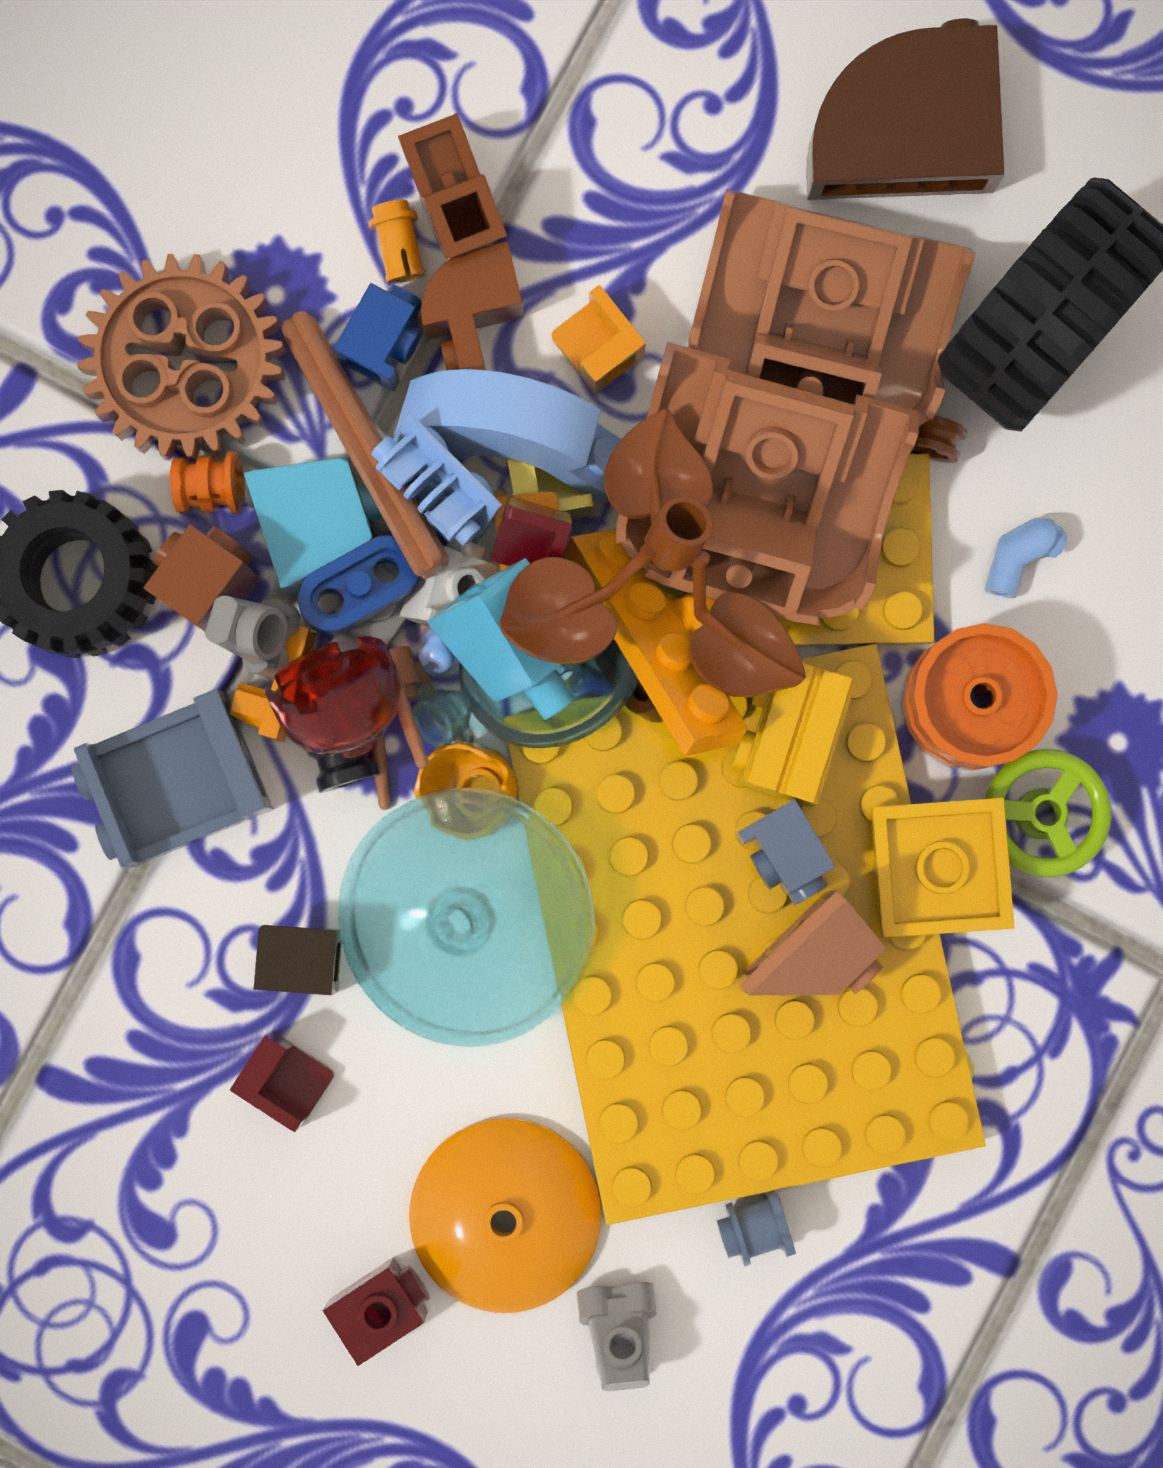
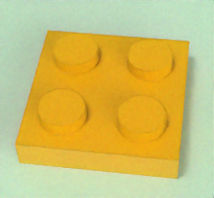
[871,798,1015,938]

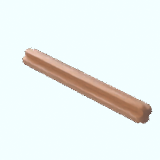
[281,311,449,579]

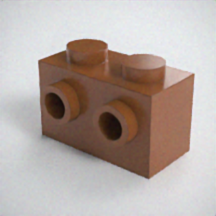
[143,524,261,632]

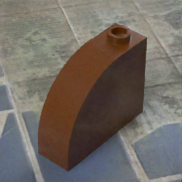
[806,18,1004,200]

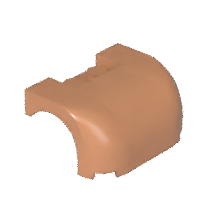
[688,189,976,426]
[616,342,920,625]

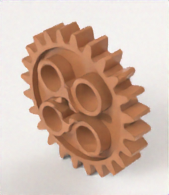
[77,253,286,462]

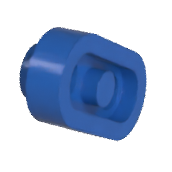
[298,535,418,635]

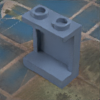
[71,688,273,868]

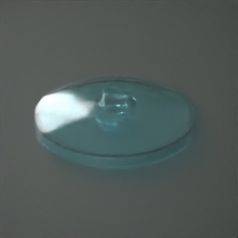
[338,788,594,1047]

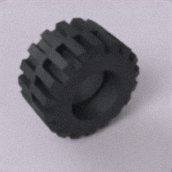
[0,490,157,658]

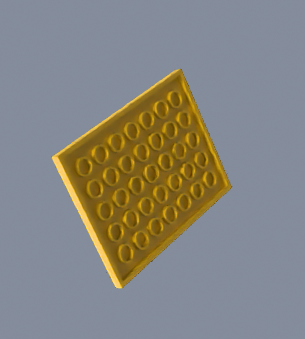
[503,643,986,1225]

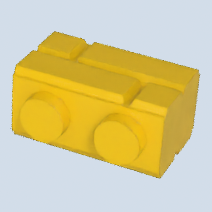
[732,662,856,807]

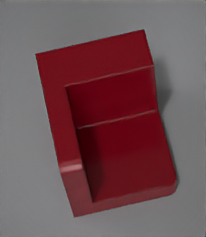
[490,495,572,566]
[229,1031,335,1132]

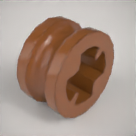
[911,415,967,463]

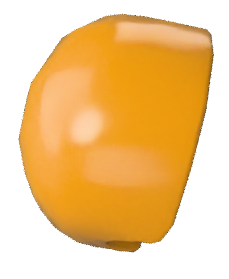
[414,741,518,841]

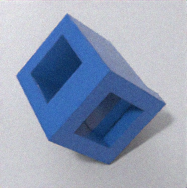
[333,282,422,392]

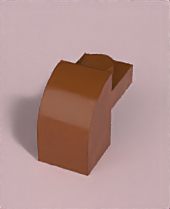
[397,113,507,259]
[421,241,524,370]

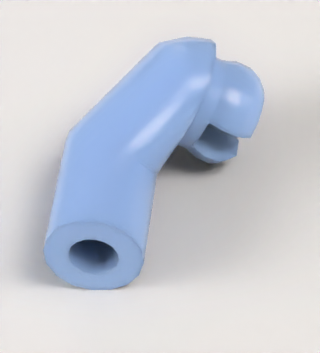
[985,518,1067,598]
[418,628,461,677]

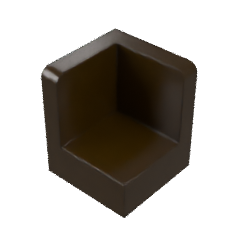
[253,925,343,995]

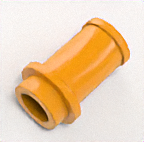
[368,200,426,285]

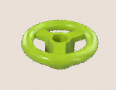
[985,749,1112,877]

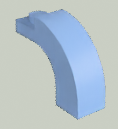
[394,369,622,504]

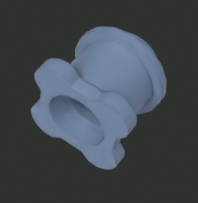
[717,1191,796,1267]

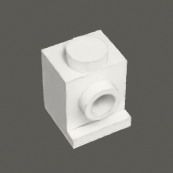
[399,539,499,628]

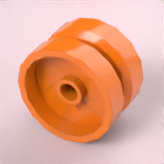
[901,623,1058,771]

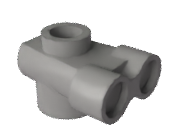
[205,596,301,679]
[576,1282,657,1391]

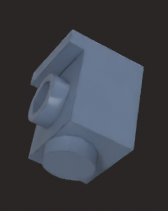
[735,799,835,906]

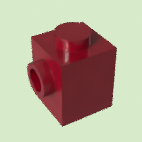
[322,1257,430,1366]

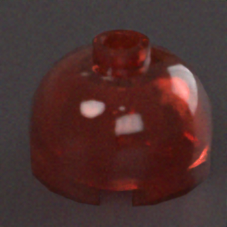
[264,636,401,758]

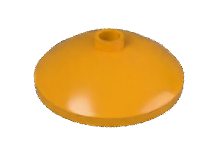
[409,1118,601,1313]

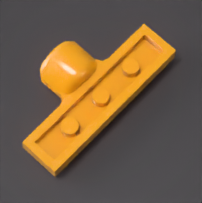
[563,529,748,756]

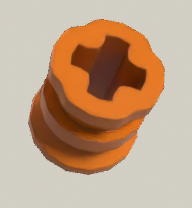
[170,451,245,514]

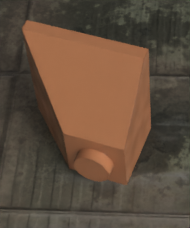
[733,890,887,995]

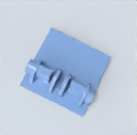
[371,412,502,547]

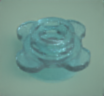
[412,681,474,747]

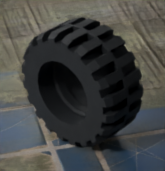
[937,177,1163,432]

